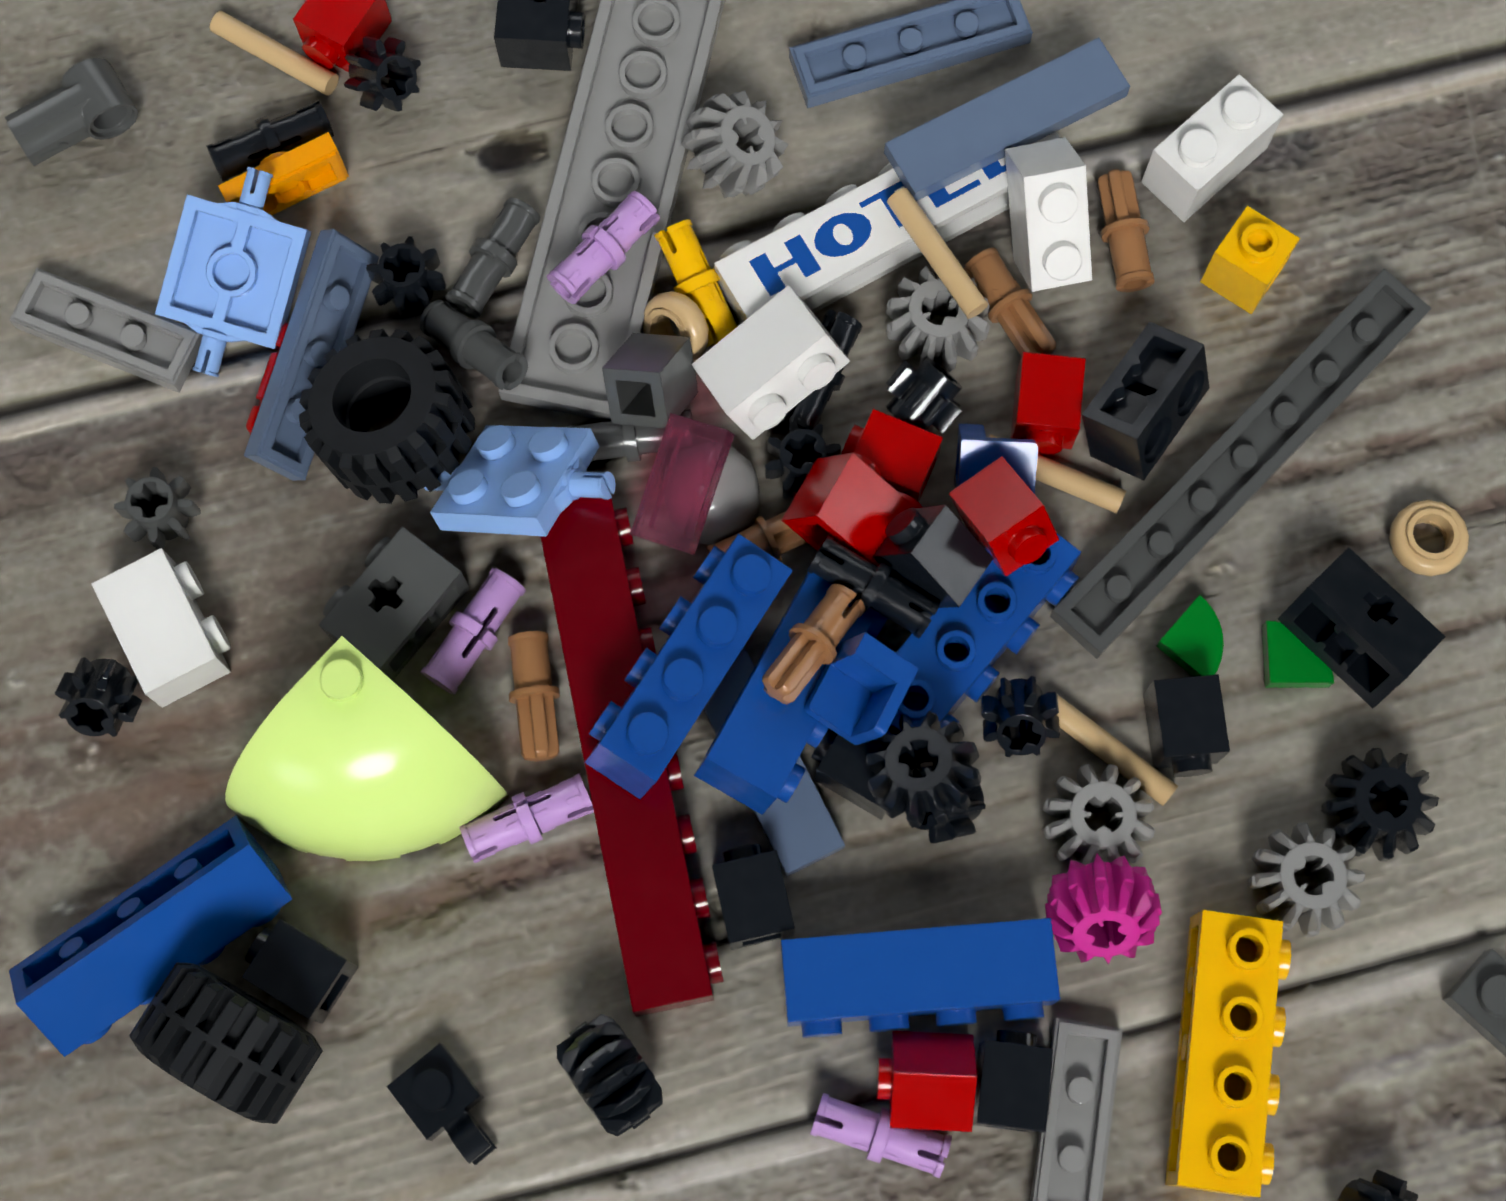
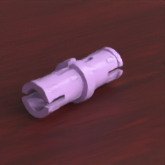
[547,191,660,304]
[420,568,526,695]
[459,773,594,863]
[810,1093,952,1178]

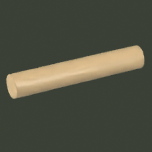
[210,11,339,96]
[887,188,988,319]
[989,434,1126,514]
[1056,694,1178,806]

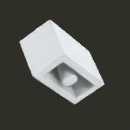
[1141,74,1284,222]
[1005,137,1092,292]
[691,285,850,440]
[91,548,231,708]

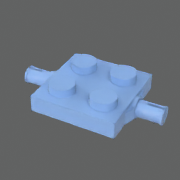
[155,167,311,377]
[424,425,616,537]

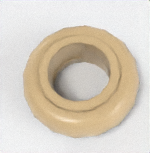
[643,291,708,362]
[1389,500,1469,577]

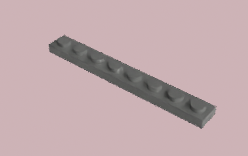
[1050,269,1432,659]

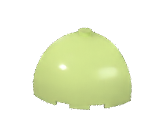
[225,636,509,861]

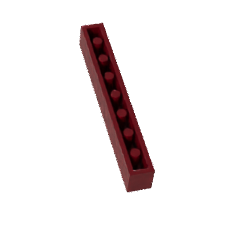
[541,493,724,1017]

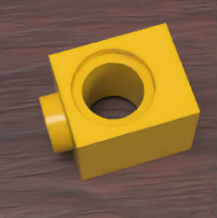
[1200,205,1300,314]

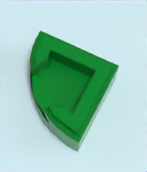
[1156,595,1224,677]
[1261,620,1334,688]

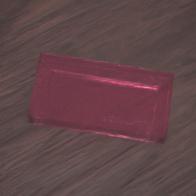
[630,413,735,555]

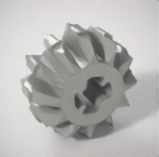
[681,90,789,198]
[886,266,990,373]
[1043,764,1155,865]
[1248,822,1366,937]

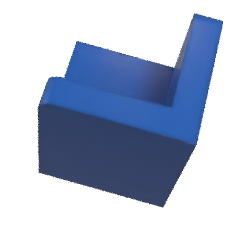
[954,424,1038,494]
[804,632,919,746]

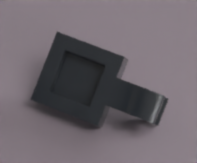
[386,1043,497,1165]

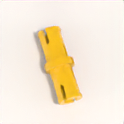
[654,219,738,348]

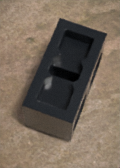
[1082,322,1210,481]

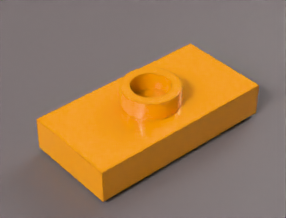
[218,132,349,215]

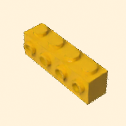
[1165,910,1291,1198]

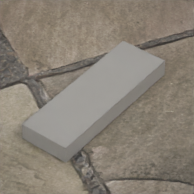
[9,268,203,393]
[1030,1018,1123,1201]

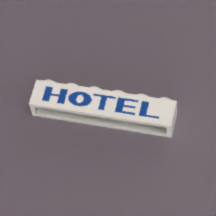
[714,132,1060,325]

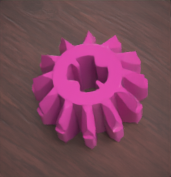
[1045,853,1162,965]

